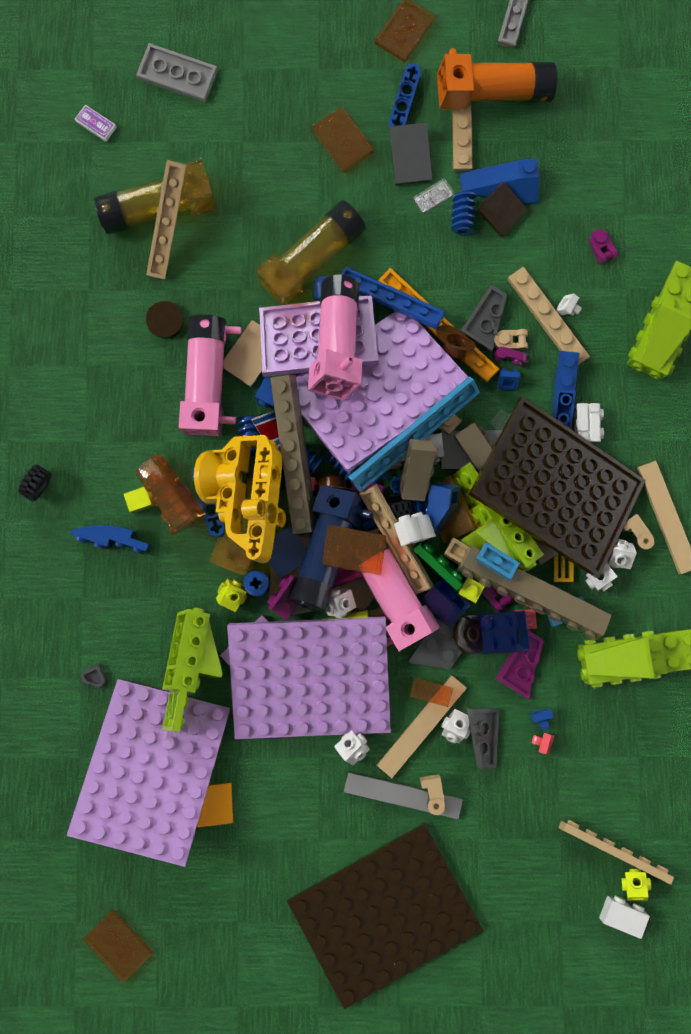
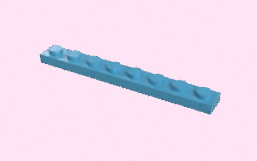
[348,377,480,492]

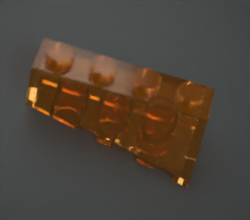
[135,454,205,535]

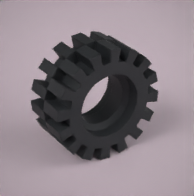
[18,464,52,502]
[384,494,413,520]

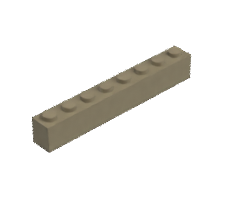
[270,375,317,534]
[454,423,558,564]
[458,545,612,639]

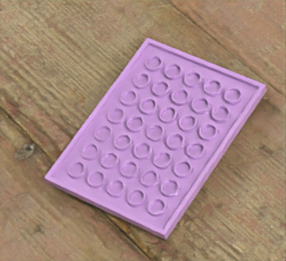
[296,311,468,473]
[227,617,391,739]
[66,679,230,867]

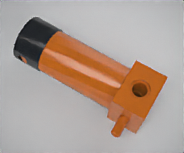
[437,48,558,109]

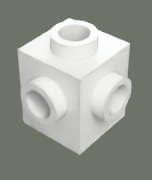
[607,539,637,569]
[585,563,617,592]
[326,588,356,618]
[441,709,471,743]
[334,731,370,765]

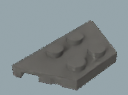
[408,600,462,669]

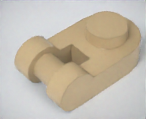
[494,329,528,350]

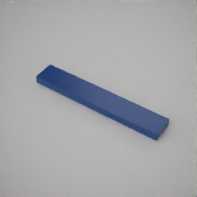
[340,266,445,330]

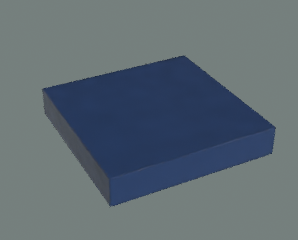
[268,526,307,579]

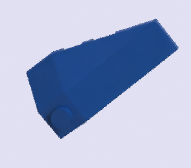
[460,159,539,205]

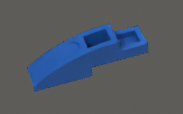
[552,351,580,429]
[70,525,152,554]

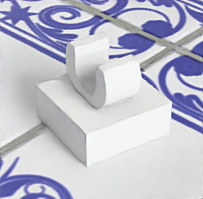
[556,294,582,316]

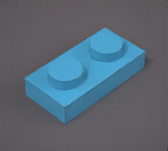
[475,542,520,581]

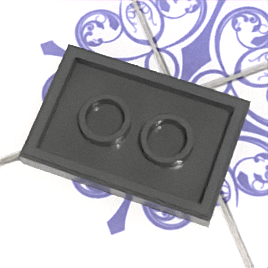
[389,123,432,185]

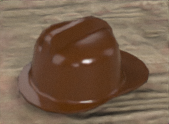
[436,325,476,362]
[312,474,358,497]

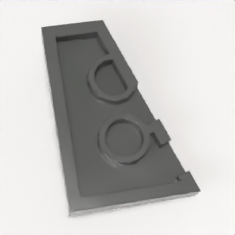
[461,285,507,353]
[467,708,500,769]

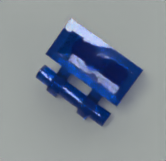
[422,578,471,627]

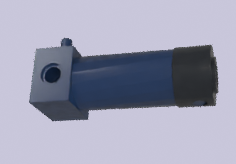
[289,485,373,612]

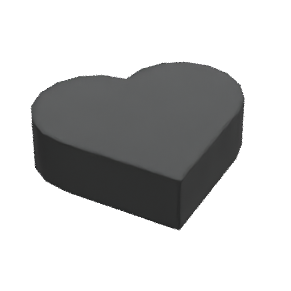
[81,663,107,688]

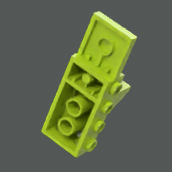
[627,261,691,380]
[451,462,544,572]
[162,608,223,732]
[577,629,691,687]

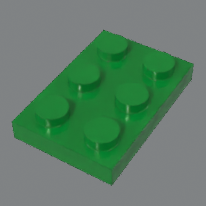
[414,540,465,591]

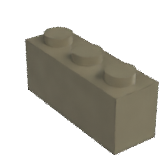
[399,439,438,501]

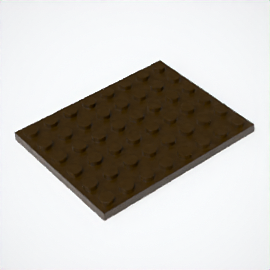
[468,396,646,578]
[287,823,483,1009]

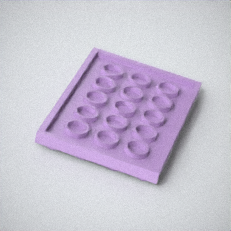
[259,295,378,377]

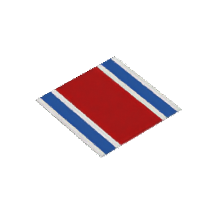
[251,411,280,447]

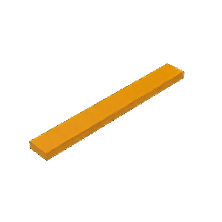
[378,268,500,384]

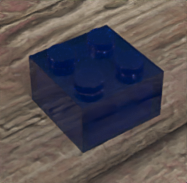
[479,610,530,654]

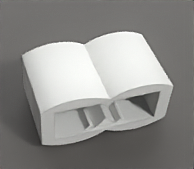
[394,512,436,546]

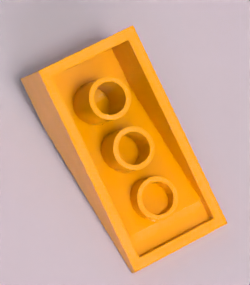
[197,783,233,827]

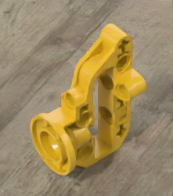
[194,435,286,564]

